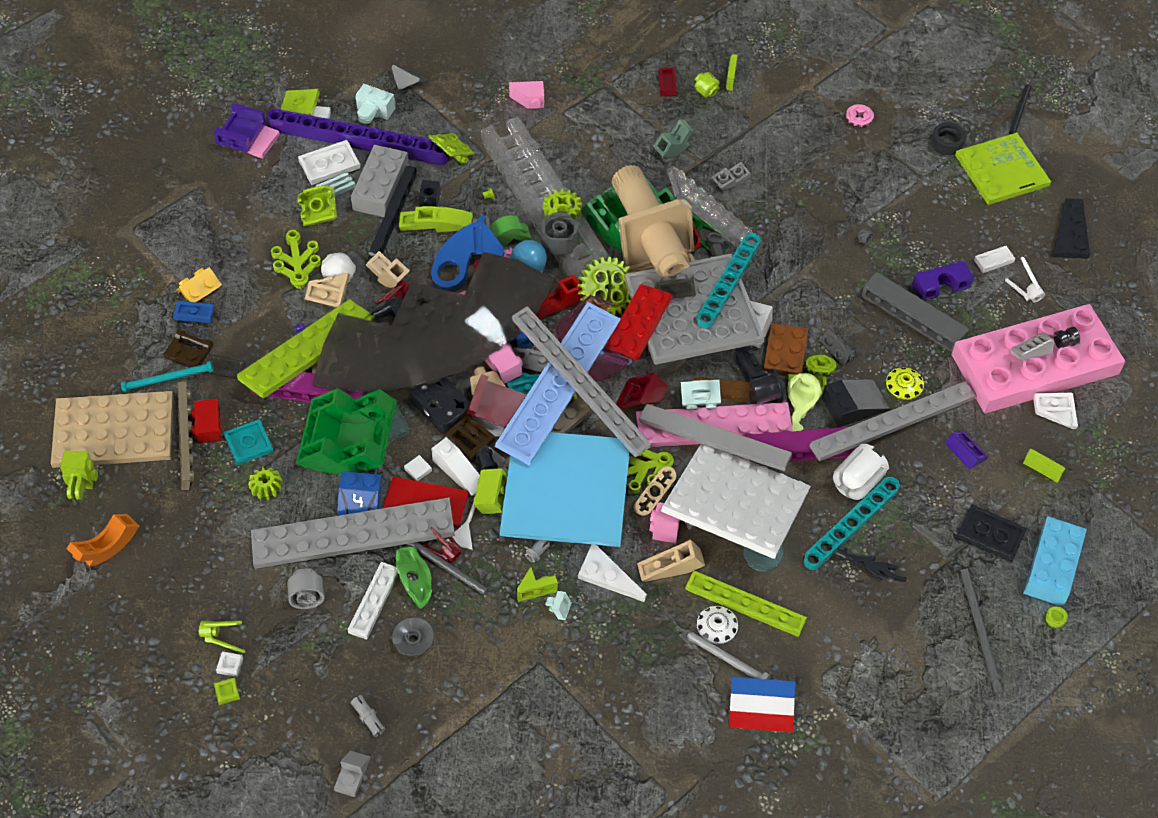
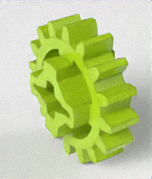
[543,189,582,220]

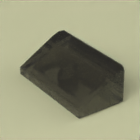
[655,277,696,299]

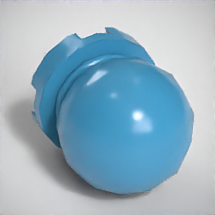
[507,240,547,284]

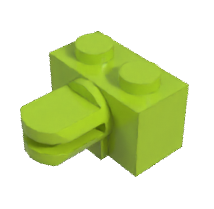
[60,450,98,500]

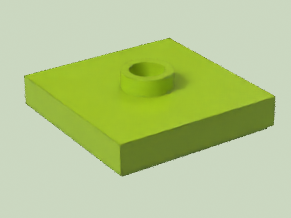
[281,89,320,116]

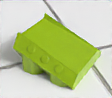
[297,185,337,226]

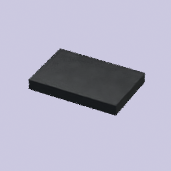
[956,504,1027,562]

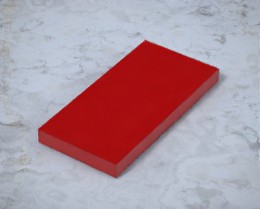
[382,477,469,528]

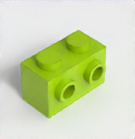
[474,468,508,514]

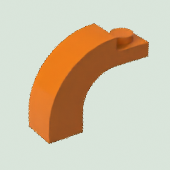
[67,514,139,566]

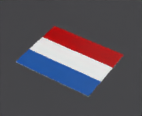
[729,677,795,733]

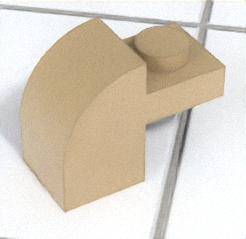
[366,251,410,288]

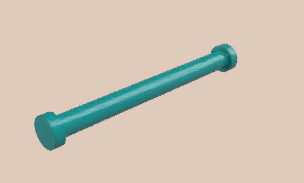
[121,361,214,393]

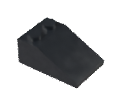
[822,379,890,428]

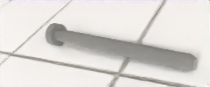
[687,632,770,680]

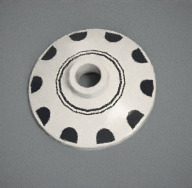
[697,606,738,644]

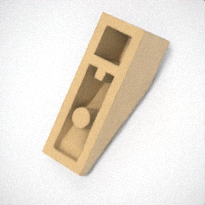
[637,540,705,582]

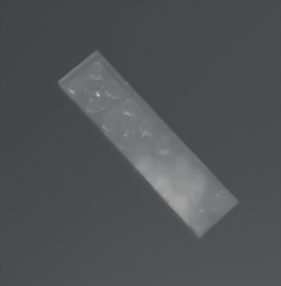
[667,166,758,260]

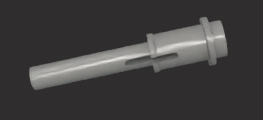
[525,540,550,563]

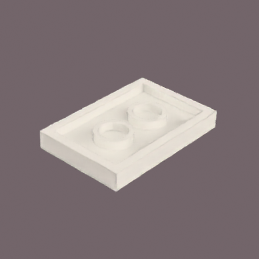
[298,140,360,185]

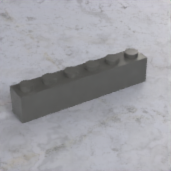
[862,272,969,352]

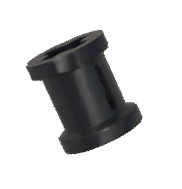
[476,448,498,470]

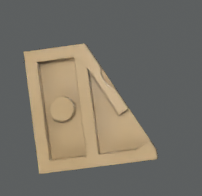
[305,273,350,308]

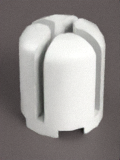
[833,444,889,500]

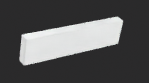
[347,562,399,640]

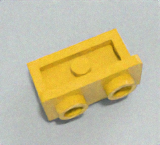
[177,267,222,303]

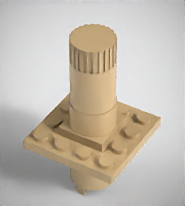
[612,165,694,277]

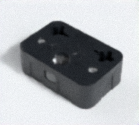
[410,372,471,435]

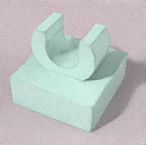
[545,591,572,620]

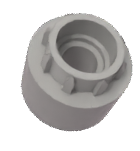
[287,568,324,609]

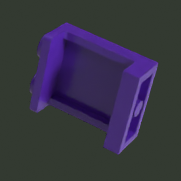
[214,103,266,153]

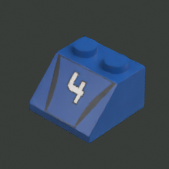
[337,471,383,516]

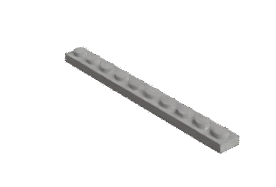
[512,306,651,457]
[809,381,977,461]

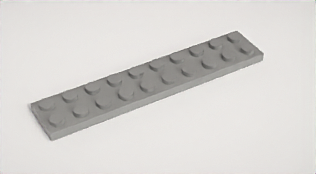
[251,498,455,569]

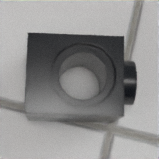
[419,180,441,207]

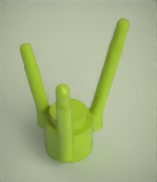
[199,620,245,654]

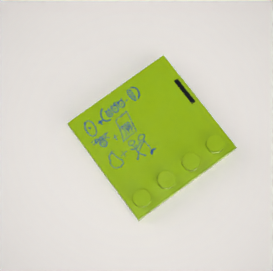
[955,133,1051,205]

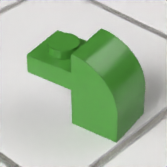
[490,215,531,247]

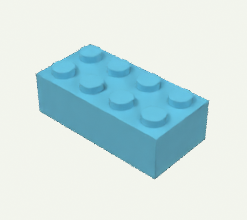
[1023,516,1087,607]

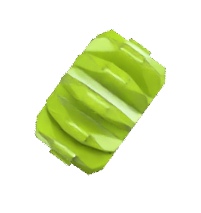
[248,467,283,501]

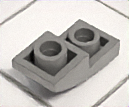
[711,162,751,190]

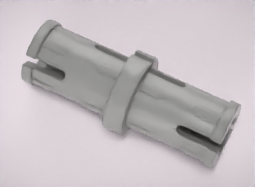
[351,695,385,737]

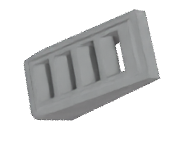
[1010,333,1054,361]

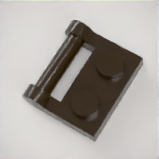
[163,329,213,368]
[443,415,495,462]

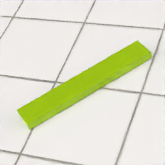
[685,571,807,637]

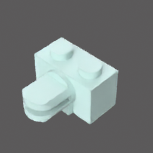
[356,84,395,124]
[681,380,721,410]

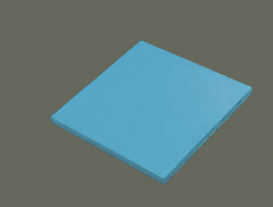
[500,432,630,547]

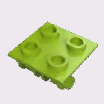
[429,133,475,164]

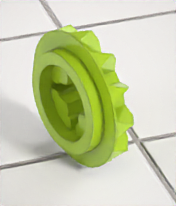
[806,355,836,376]

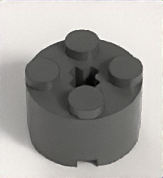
[541,212,578,255]

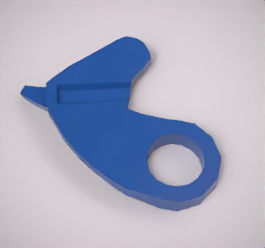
[431,215,505,291]

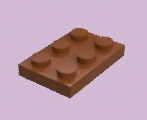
[764,323,808,376]

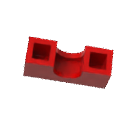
[525,275,583,320]

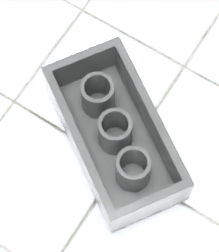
[351,145,409,217]

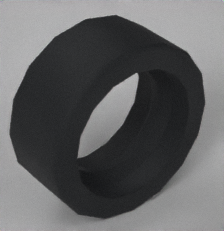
[931,122,966,155]

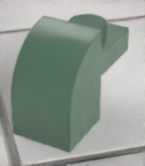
[653,119,694,158]

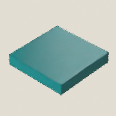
[223,419,274,466]

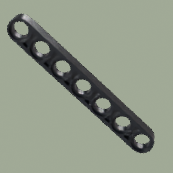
[368,165,417,260]

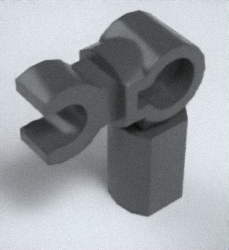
[706,232,736,257]

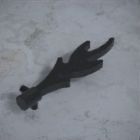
[835,547,907,582]

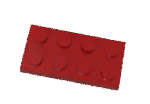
[605,284,673,361]

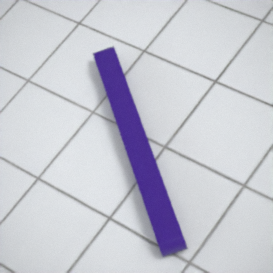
[267,109,449,165]

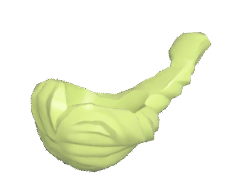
[787,373,822,431]

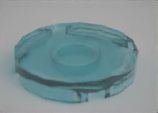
[743,546,784,572]

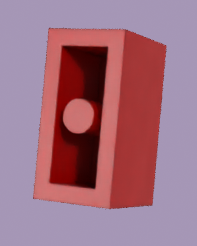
[191,399,222,444]

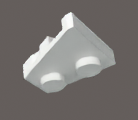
[1033,393,1078,429]

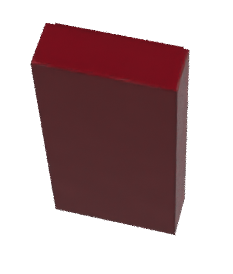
[658,68,677,96]

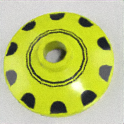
[886,367,924,400]

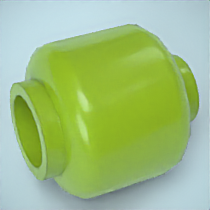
[695,72,720,97]

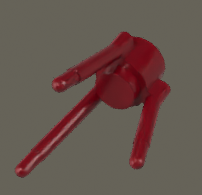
[375,280,412,305]
[417,527,462,562]

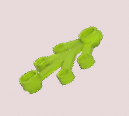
[271,230,321,288]
[627,450,674,494]

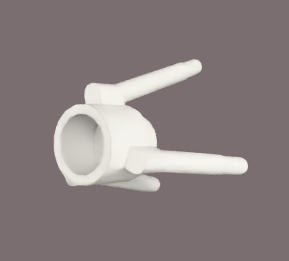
[1005,257,1045,303]

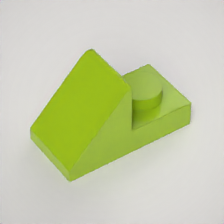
[517,568,558,602]

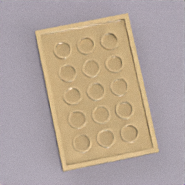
[51,391,174,468]

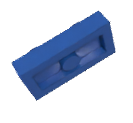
[173,301,215,324]

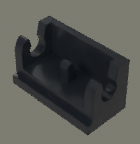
[734,345,768,386]

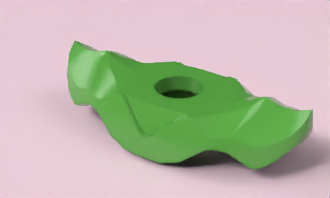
[396,546,432,609]

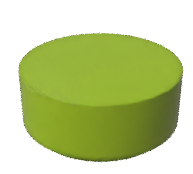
[1045,606,1068,628]

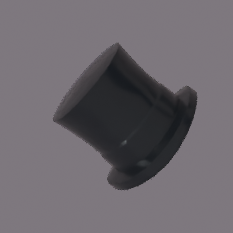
[749,368,787,405]

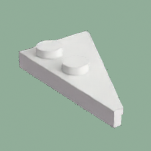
[578,544,647,602]

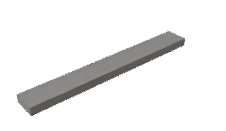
[639,404,792,471]

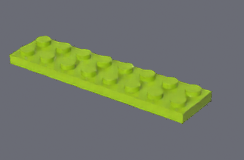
[237,299,375,399]

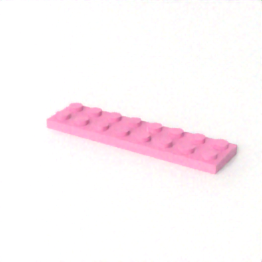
[636,402,793,447]

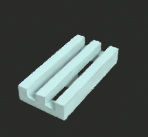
[316,172,355,196]

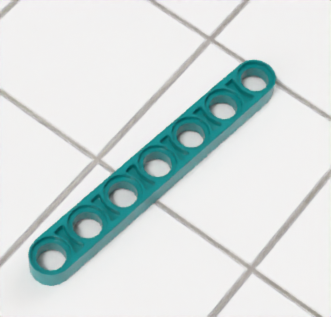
[697,233,760,329]
[804,477,900,570]

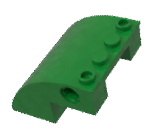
[581,175,676,252]
[296,388,397,474]

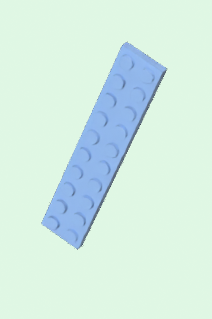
[495,302,621,465]

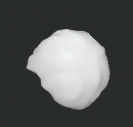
[321,253,356,282]

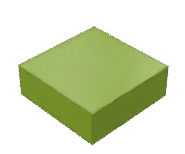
[214,678,240,705]

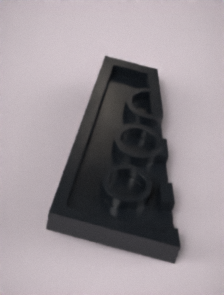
[1053,198,1090,259]

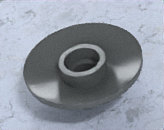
[392,618,434,656]

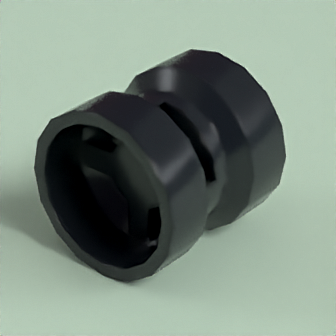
[1054,327,1080,349]

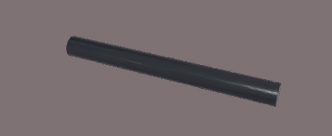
[1009,85,1031,135]

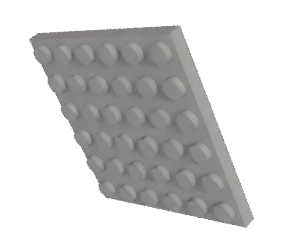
[624,254,765,365]

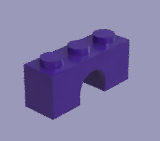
[912,261,974,301]

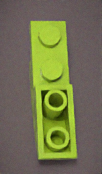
[399,206,473,232]

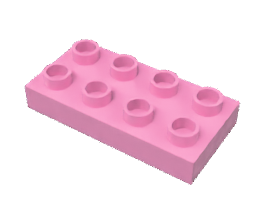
[952,304,1125,414]

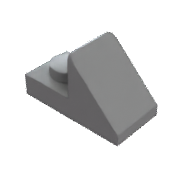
[334,751,371,797]

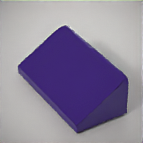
[945,431,988,469]

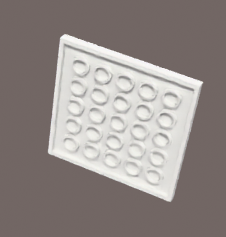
[661,443,811,559]

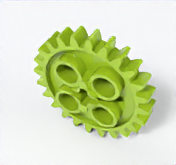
[577,257,633,316]

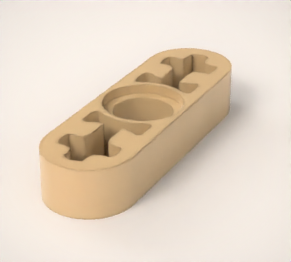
[633,466,676,516]

